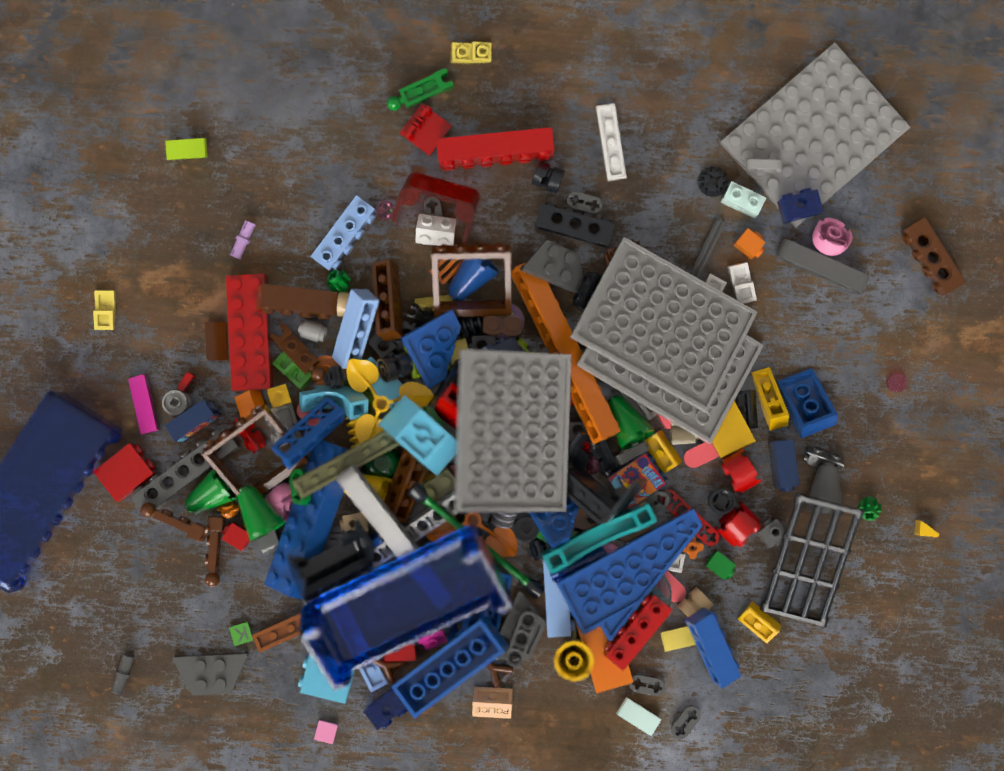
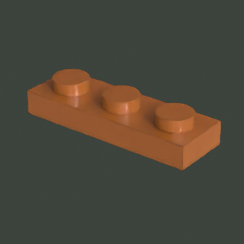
[252,611,313,653]

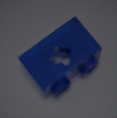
[777,188,824,224]
[363,688,408,730]

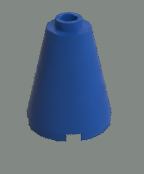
[448,259,499,301]

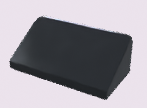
[734,390,758,429]

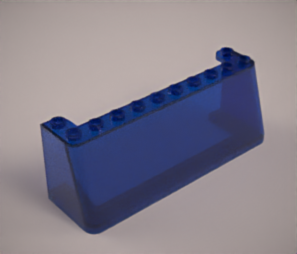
[0,391,122,594]
[299,525,512,691]

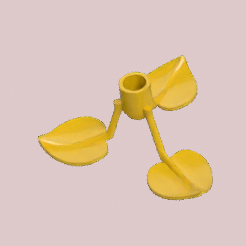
[347,359,434,443]

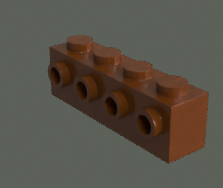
[372,259,403,341]
[256,284,338,320]

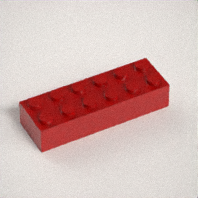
[436,127,554,171]
[226,274,274,392]

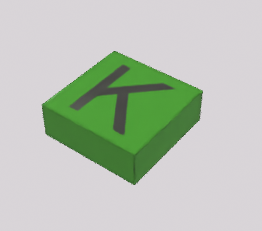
[229,621,253,646]

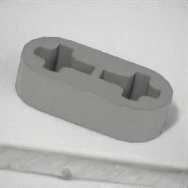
[746,159,783,172]

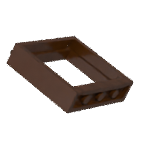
[431,243,512,317]
[202,404,308,495]

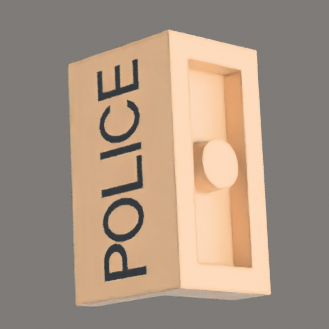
[472,687,513,718]

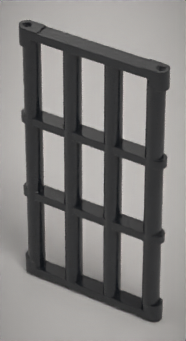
[760,493,864,627]

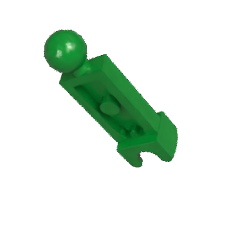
[387,68,454,111]

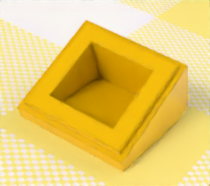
[914,520,939,537]

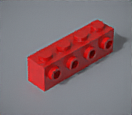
[603,593,672,671]

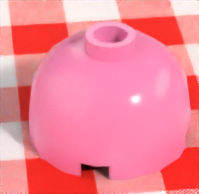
[812,217,853,256]
[266,483,293,522]

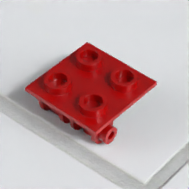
[399,104,452,156]

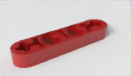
[659,489,720,546]

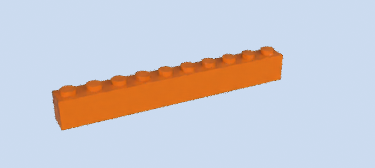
[511,262,620,445]

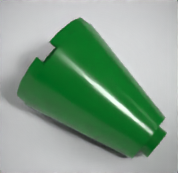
[608,395,655,450]
[185,468,237,514]
[237,485,285,542]

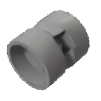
[162,390,192,416]

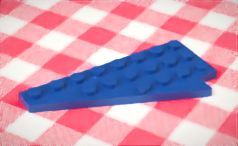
[555,508,702,641]

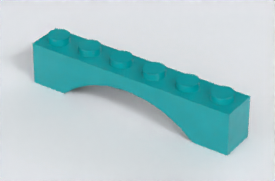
[540,501,657,574]

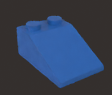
[777,368,838,438]

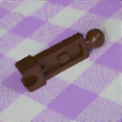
[269,324,326,381]
[140,502,210,542]
[205,516,226,587]

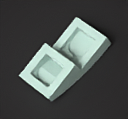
[616,697,662,736]

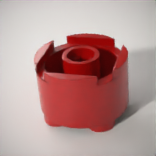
[721,449,762,493]
[715,502,761,547]

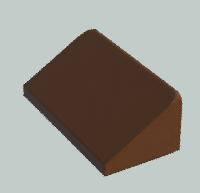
[205,322,228,361]

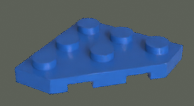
[400,309,461,389]
[529,496,579,550]

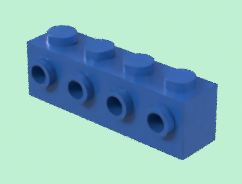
[685,607,741,689]

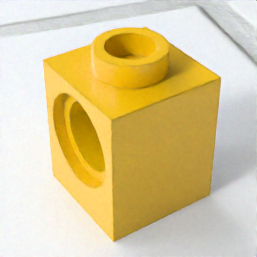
[267,384,291,408]

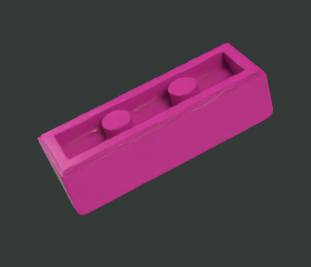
[128,374,160,435]

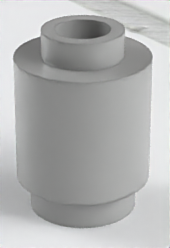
[298,319,328,342]

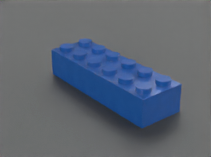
[392,615,510,719]

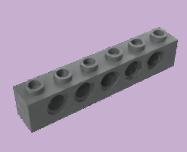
[131,427,241,510]

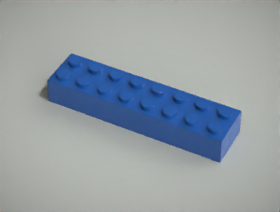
[264,440,349,599]

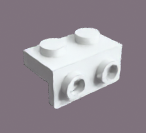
[415,214,456,246]

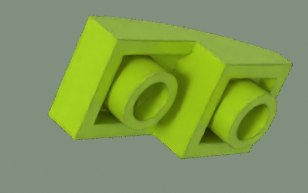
[165,138,208,160]

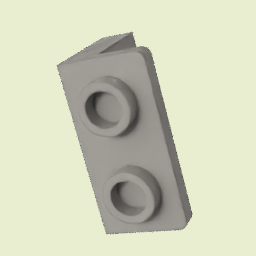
[265,403,302,447]

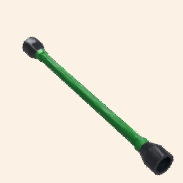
[407,481,545,599]

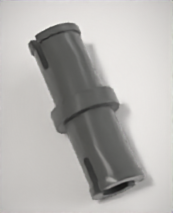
[110,654,135,695]

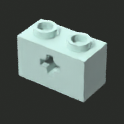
[721,181,766,219]

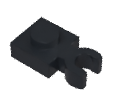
[406,303,435,326]

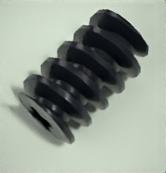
[458,316,483,339]

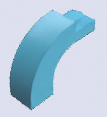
[300,385,368,420]

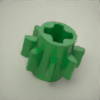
[326,270,351,292]
[857,496,882,521]

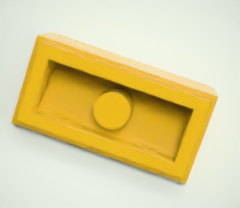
[644,430,682,473]
[737,601,781,643]

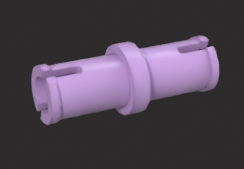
[230,220,256,260]

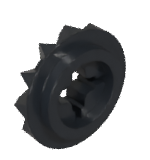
[698,166,728,197]

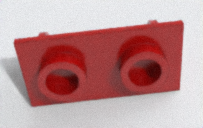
[232,416,267,454]

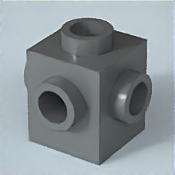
[756,517,787,548]

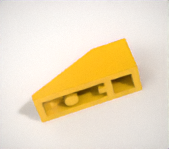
[751,367,789,431]

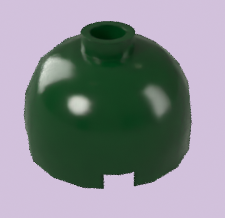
[364,448,401,479]

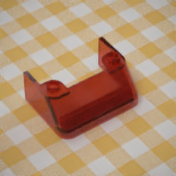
[392,172,480,245]

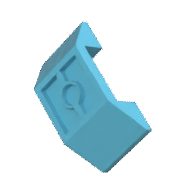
[379,395,457,475]

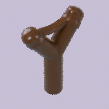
[366,652,405,684]
[485,662,513,688]

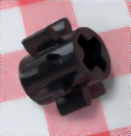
[323,366,348,389]
[527,539,550,561]

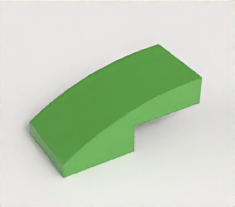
[272,352,313,391]

